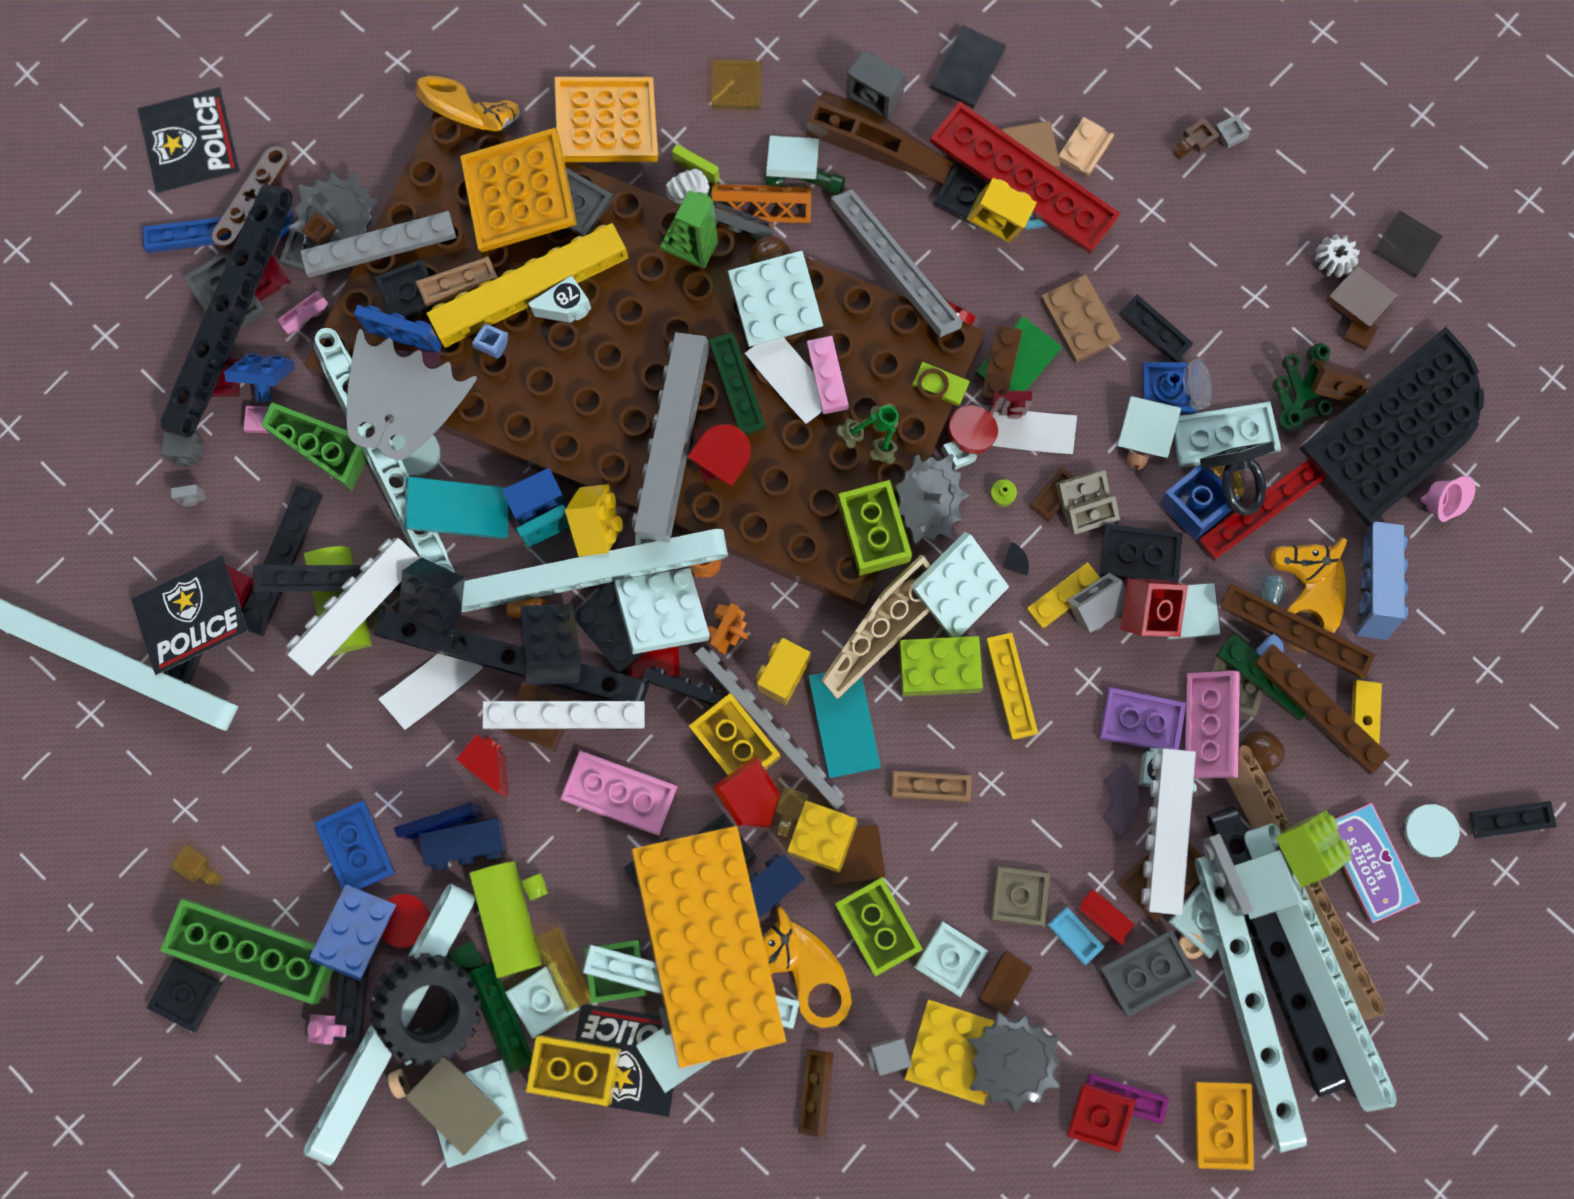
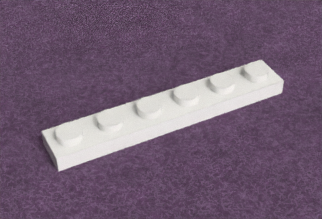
[483,701,645,729]

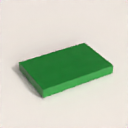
[975,316,1062,391]

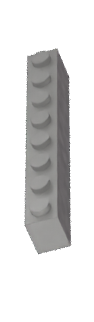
[632,332,710,542]

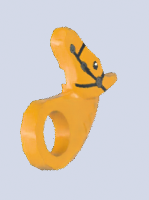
[415,76,520,131]
[1270,537,1347,653]
[763,905,852,1028]

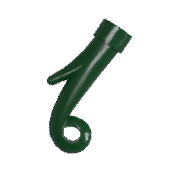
[764,168,846,195]

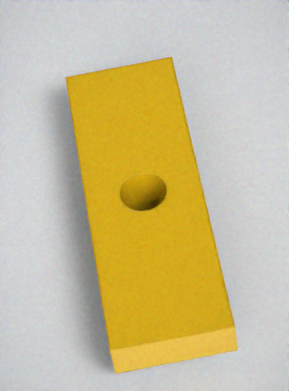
[1349,680,1382,760]

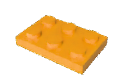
[1194,1082,1254,1170]

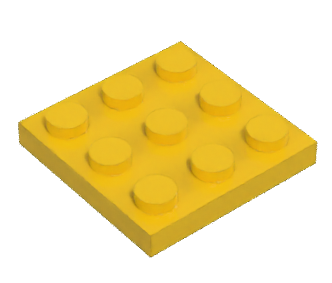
[904,1000,995,1105]

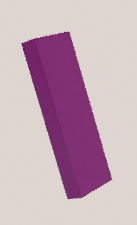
[1086,1073,1169,1125]

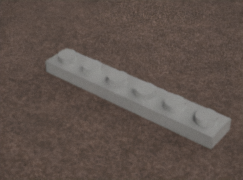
[301,211,457,277]

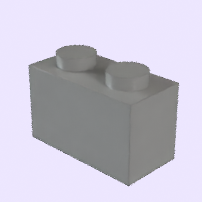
[1067,573,1126,633]
[867,1036,912,1076]

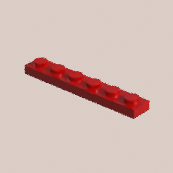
[1198,460,1325,561]

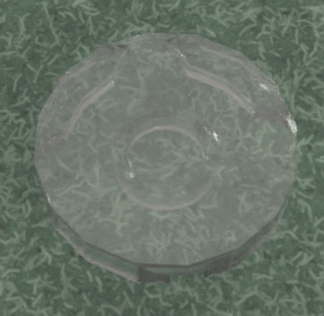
[1183,359,1212,410]

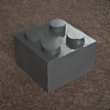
[846,50,906,119]

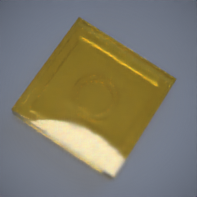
[711,60,762,110]

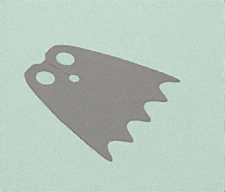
[347,329,477,460]

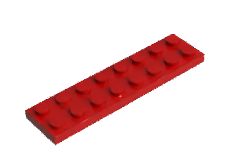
[930,102,1121,255]

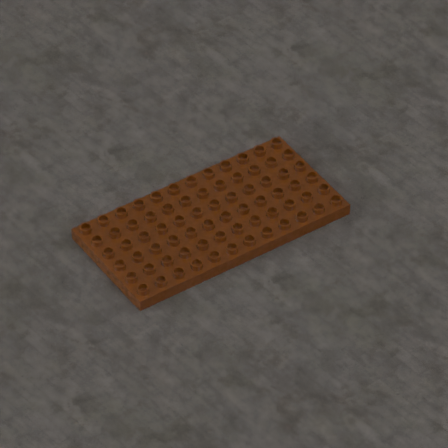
[304,111,985,611]

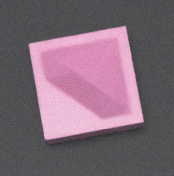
[244,406,269,433]

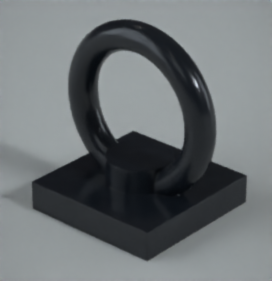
[1200,441,1275,516]

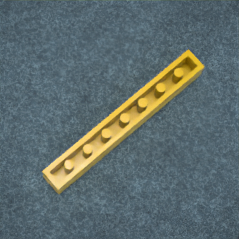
[427,223,628,347]

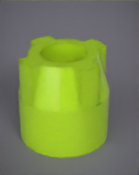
[522,873,548,901]

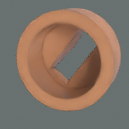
[1126,449,1149,470]

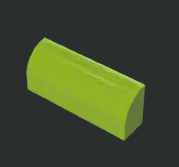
[304,546,372,656]
[470,862,543,978]

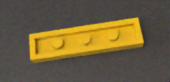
[986,633,1038,741]

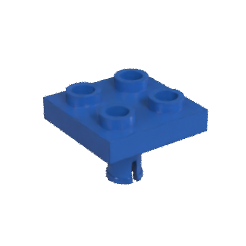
[225,353,295,402]
[1142,362,1196,414]

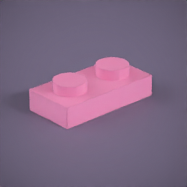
[277,290,329,334]

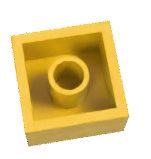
[966,178,1037,243]
[565,484,623,557]
[755,637,811,706]
[788,801,857,873]

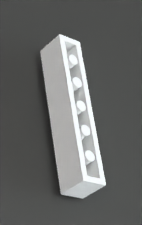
[285,538,420,676]
[1141,748,1196,915]

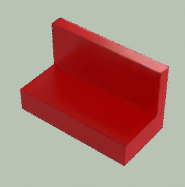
[1075,889,1135,945]

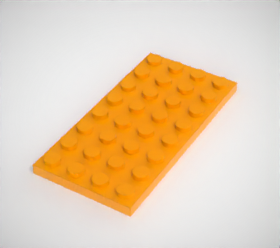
[631,826,786,1069]

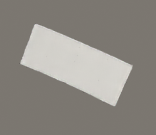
[745,337,822,424]
[981,405,1077,454]
[379,640,483,730]

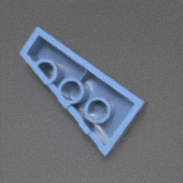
[1356,521,1408,640]

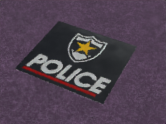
[137,87,240,193]
[131,555,248,676]
[565,1004,674,1117]

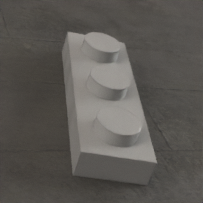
[1202,834,1254,917]

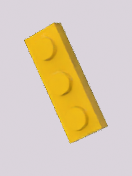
[1026,562,1100,630]

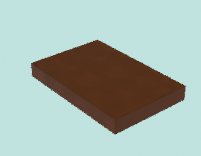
[1117,842,1202,922]

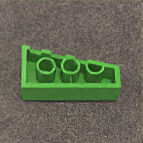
[659,190,718,269]
[261,402,367,491]

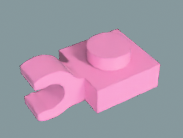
[307,1014,346,1044]

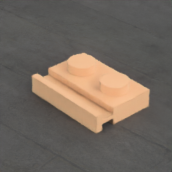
[1058,117,1114,177]

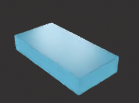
[1047,907,1104,965]

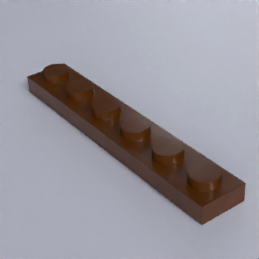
[1218,583,1376,679]
[1253,644,1389,775]

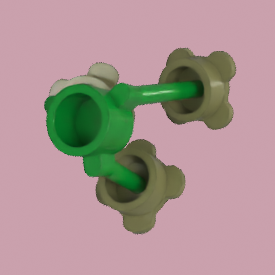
[836,403,899,464]

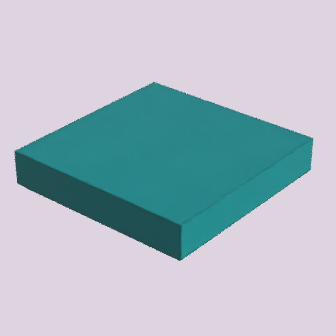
[516,504,570,548]

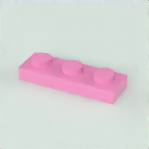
[807,336,849,414]

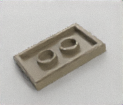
[405,1057,504,1156]

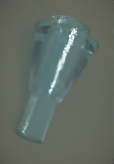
[1261,575,1287,605]

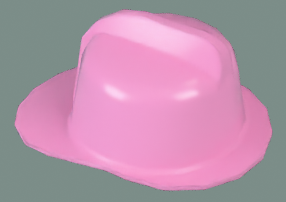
[1421,476,1475,522]

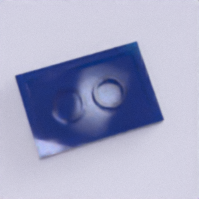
[393,802,483,841]

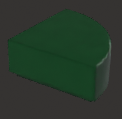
[448,940,485,968]

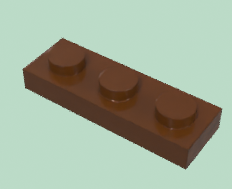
[980,324,1022,400]
[798,1049,834,1137]

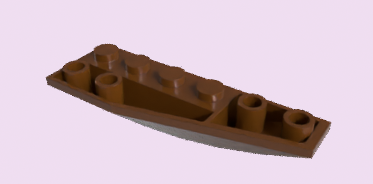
[807,91,953,186]

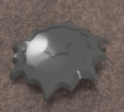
[289,172,378,246]
[895,454,969,543]
[967,1011,1060,1114]

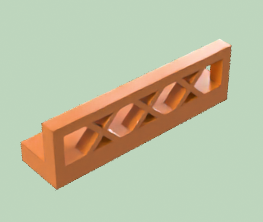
[712,184,812,223]

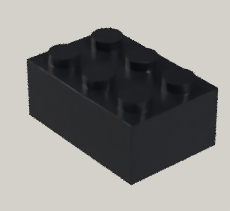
[519,604,581,685]

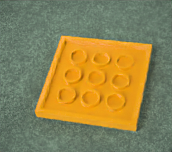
[555,77,658,162]
[460,128,577,252]

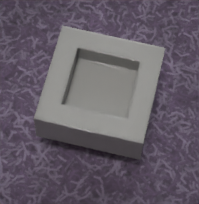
[1214,114,1250,149]
[171,484,206,507]

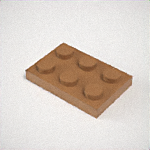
[1041,275,1121,363]

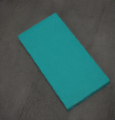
[404,477,508,539]
[808,672,881,779]

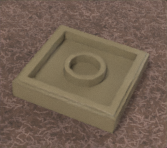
[990,866,1050,927]

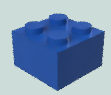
[1159,464,1239,541]
[502,468,568,526]

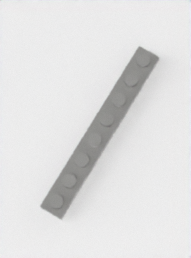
[830,189,963,337]
[695,647,845,811]

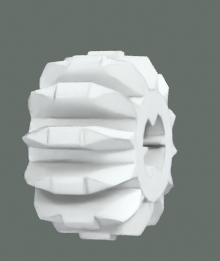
[666,169,709,205]
[1315,234,1360,278]

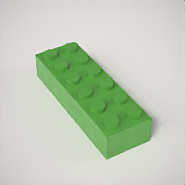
[160,899,333,1004]

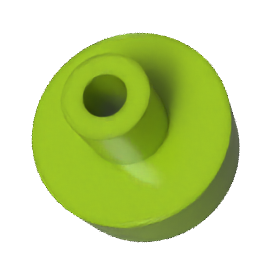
[990,480,1017,507]

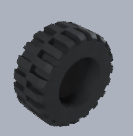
[370,953,481,1066]

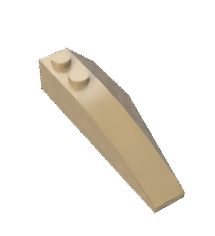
[821,555,931,699]

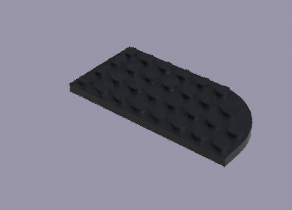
[1299,327,1484,526]

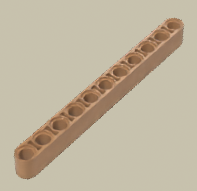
[1226,745,1385,1021]

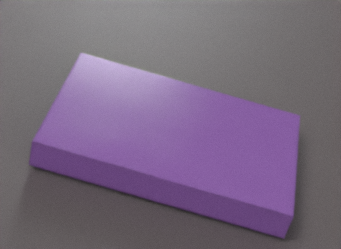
[1099,687,1186,750]

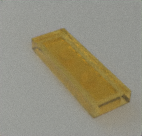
[534,926,591,1013]

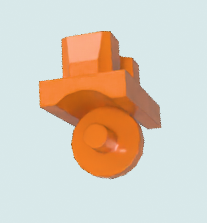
[707,603,749,655]

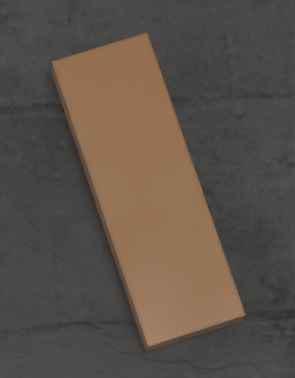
[416,257,498,307]
[891,771,972,802]

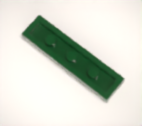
[709,332,766,436]
[1215,634,1306,721]
[467,962,533,1075]

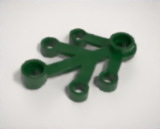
[1272,343,1332,432]

